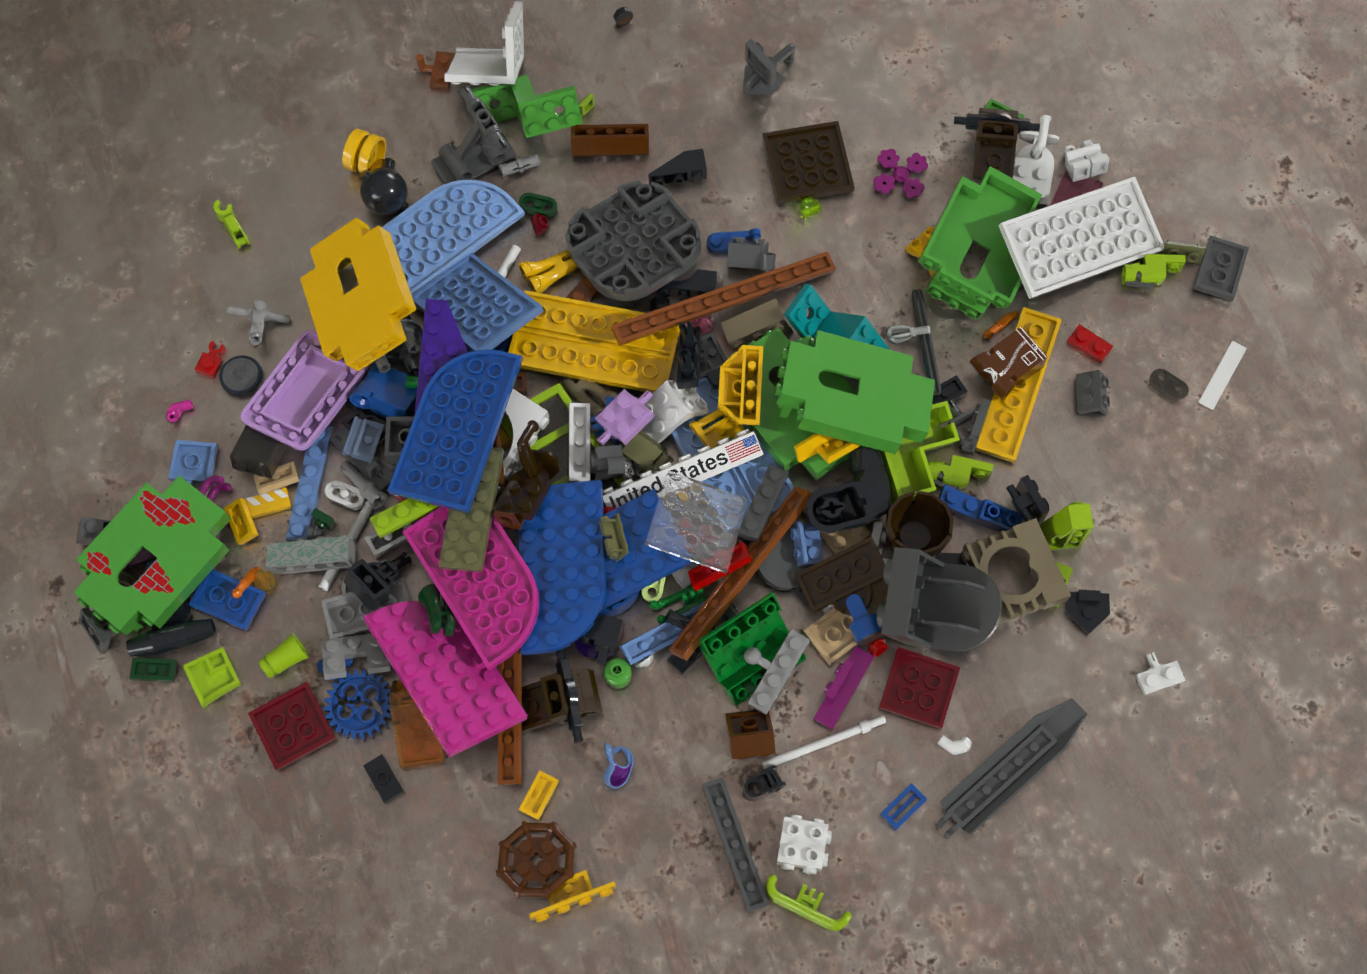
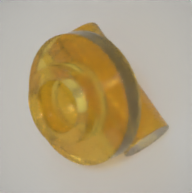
[254,569,276,592]

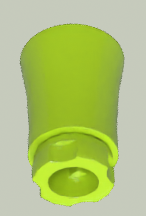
[259,633,309,678]

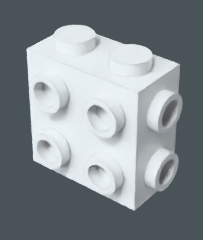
[777,814,832,875]

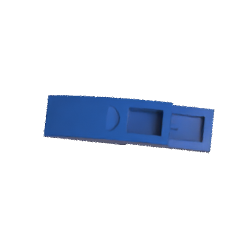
[939,485,1023,532]

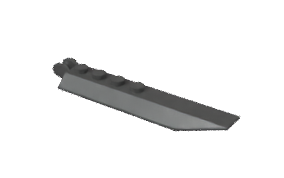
[935,698,1087,839]

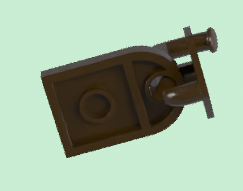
[492,420,561,520]

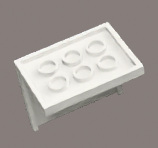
[445,1,524,86]

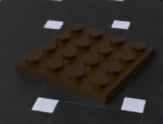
[762,121,855,204]

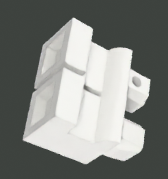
[1063,140,1109,182]

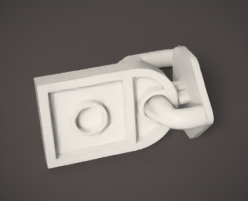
[1013,115,1059,206]

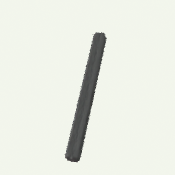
[912,289,941,396]

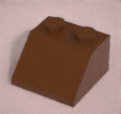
[725,710,776,759]

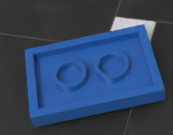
[189,570,267,632]

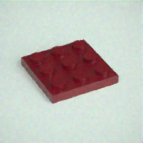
[878,647,960,730]
[248,682,336,771]

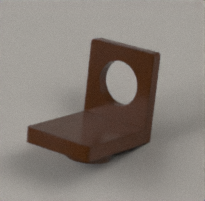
[493,511,525,530]

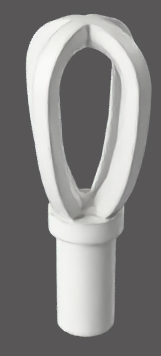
[887,325,930,343]

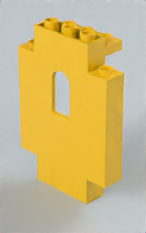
[300,217,416,372]

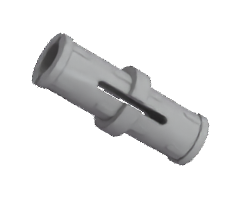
[499,154,540,177]

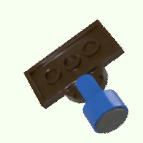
[795,536,885,645]

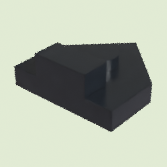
[1065,590,1110,636]

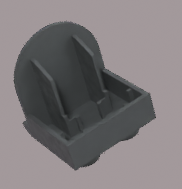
[877,547,1002,651]

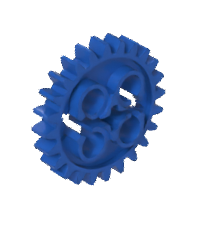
[323,669,396,740]

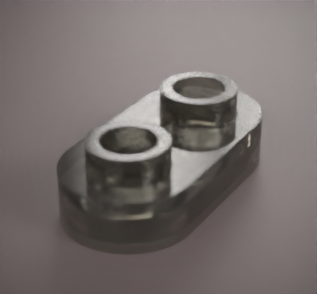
[1149,369,1189,402]

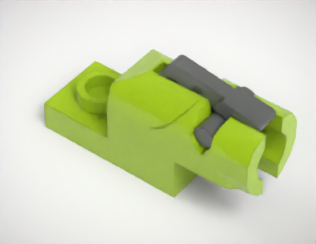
[1121,254,1186,289]
[928,455,994,489]

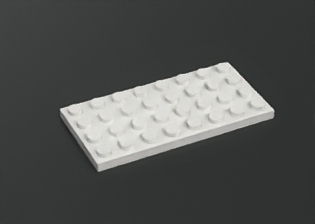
[998,177,1165,299]

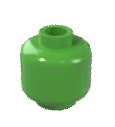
[603,658,632,689]

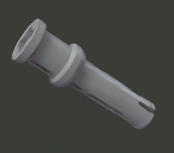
[339,460,387,509]

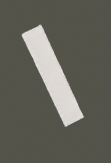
[1198,341,1247,410]

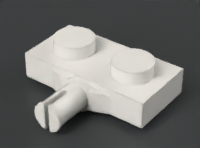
[1135,652,1186,696]

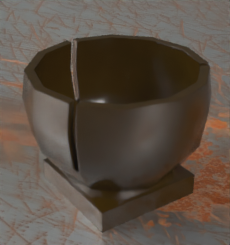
[884,490,954,557]

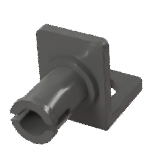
[947,399,974,448]

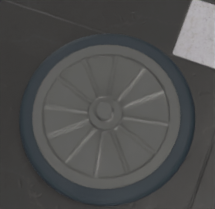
[219,355,262,395]

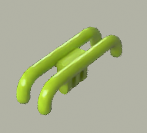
[766,874,852,931]

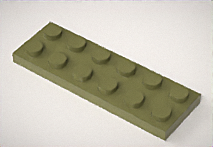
[439,447,504,573]

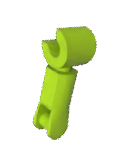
[213,199,250,249]

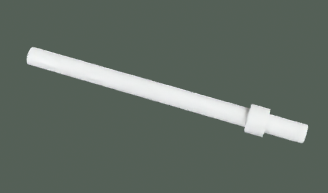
[762,715,886,770]

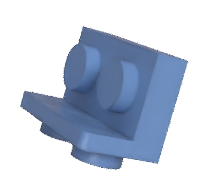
[790,521,824,567]

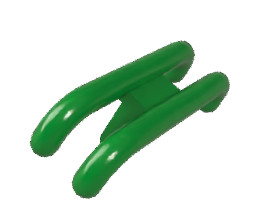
[649,577,723,624]

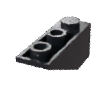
[648,149,707,186]

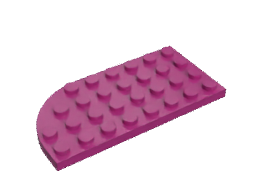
[402,506,539,671]
[363,601,527,758]

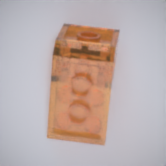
[389,680,444,768]

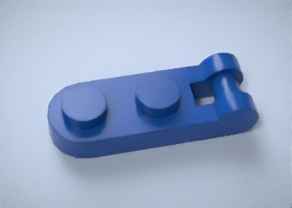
[706,228,761,254]

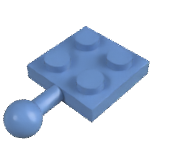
[168,440,218,486]

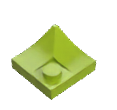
[183,647,241,708]

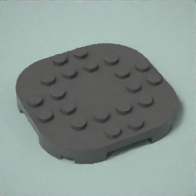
[565,181,701,301]

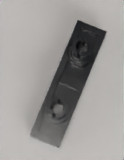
[676,321,702,389]

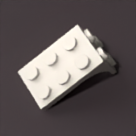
[642,380,709,443]

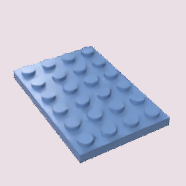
[412,253,543,352]

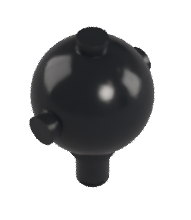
[359,158,409,215]

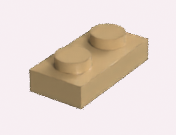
[254,462,300,495]

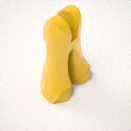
[518,250,578,293]

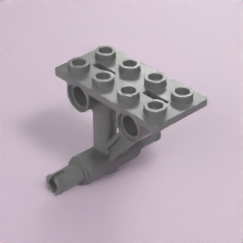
[431,86,516,184]

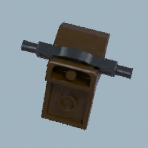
[954,108,1040,180]
[522,648,602,743]

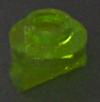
[799,196,822,219]

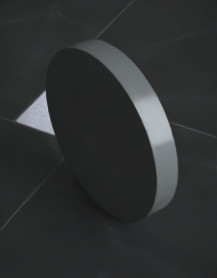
[757,529,810,590]

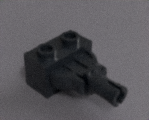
[344,552,412,612]

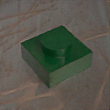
[311,508,337,531]

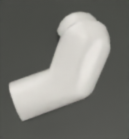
[937,735,972,755]

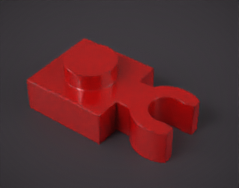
[194,341,226,379]

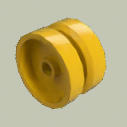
[342,128,386,174]

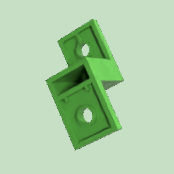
[471,75,583,138]

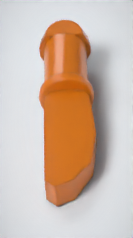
[983,311,1019,339]
[232,567,260,598]

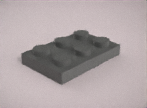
[1194,235,1249,301]

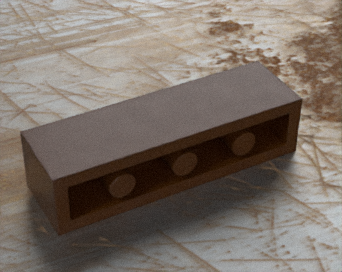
[571,124,649,156]

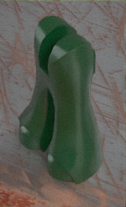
[418,584,455,637]

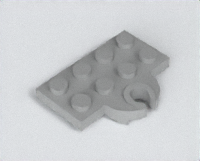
[321,577,410,639]

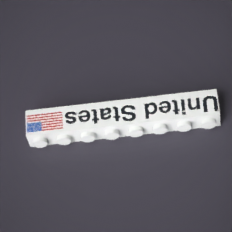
[603,428,764,508]

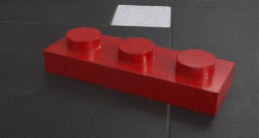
[688,542,752,591]

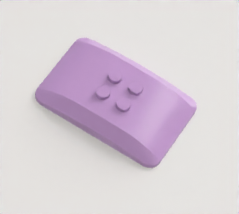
[240,330,370,451]

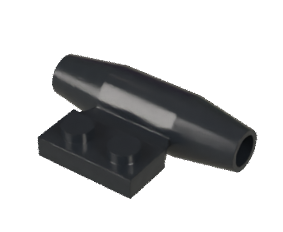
[126,597,216,657]

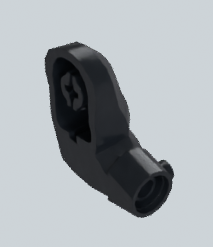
[806,447,892,533]

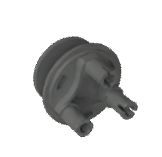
[374,315,423,376]

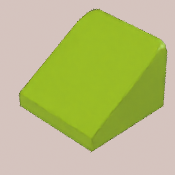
[578,93,595,117]

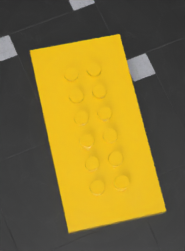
[508,290,680,393]

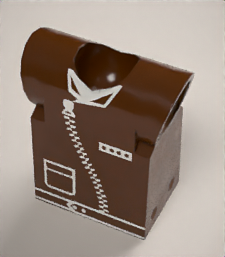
[970,327,1047,401]

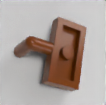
[416,51,455,90]

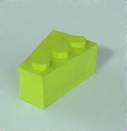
[1040,501,1094,550]

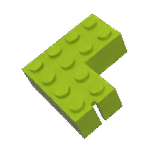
[881,401,960,504]

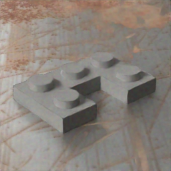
[321,633,390,680]

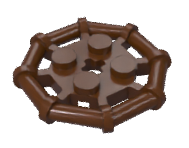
[495,821,577,899]

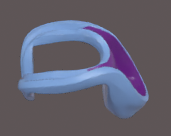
[603,743,634,789]

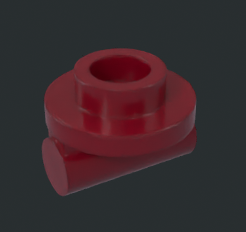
[531,214,549,237]

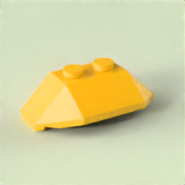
[718,345,763,425]

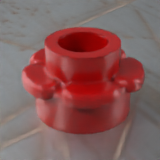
[868,638,888,657]

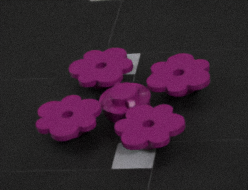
[873,149,928,198]

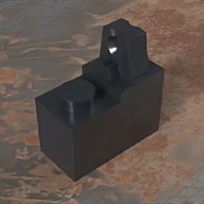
[578,614,625,666]

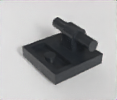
[1006,475,1050,525]

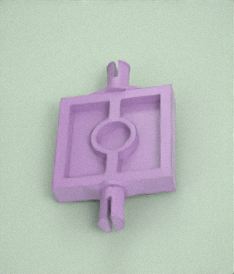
[595,389,655,446]

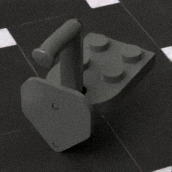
[743,39,795,95]

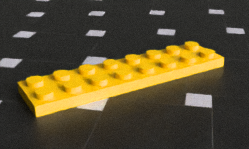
[975,307,1062,463]

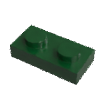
[129,658,178,683]

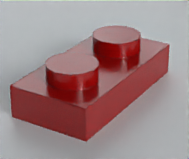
[1067,324,1113,364]

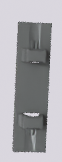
[329,426,393,492]

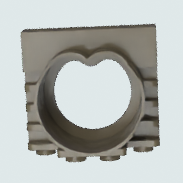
[961,518,1071,625]

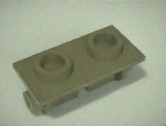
[1162,239,1206,264]
[599,513,629,562]

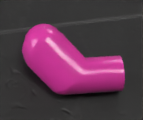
[166,399,193,422]

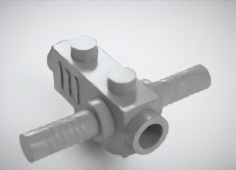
[227,300,289,346]

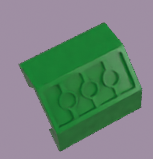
[699,591,806,706]

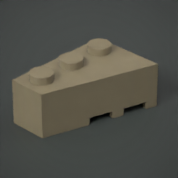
[721,298,794,350]

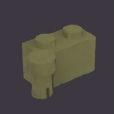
[619,430,674,473]

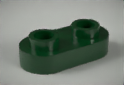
[519,193,558,218]

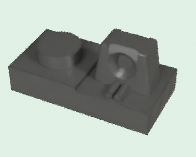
[78,607,111,653]

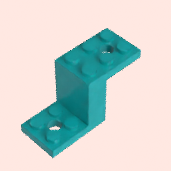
[783,284,890,350]

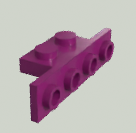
[813,646,874,730]

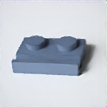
[342,416,384,463]

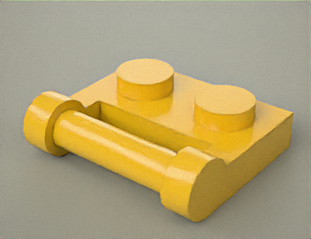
[689,407,744,448]

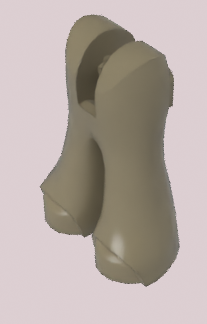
[561,377,619,424]

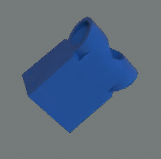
[349,363,417,418]

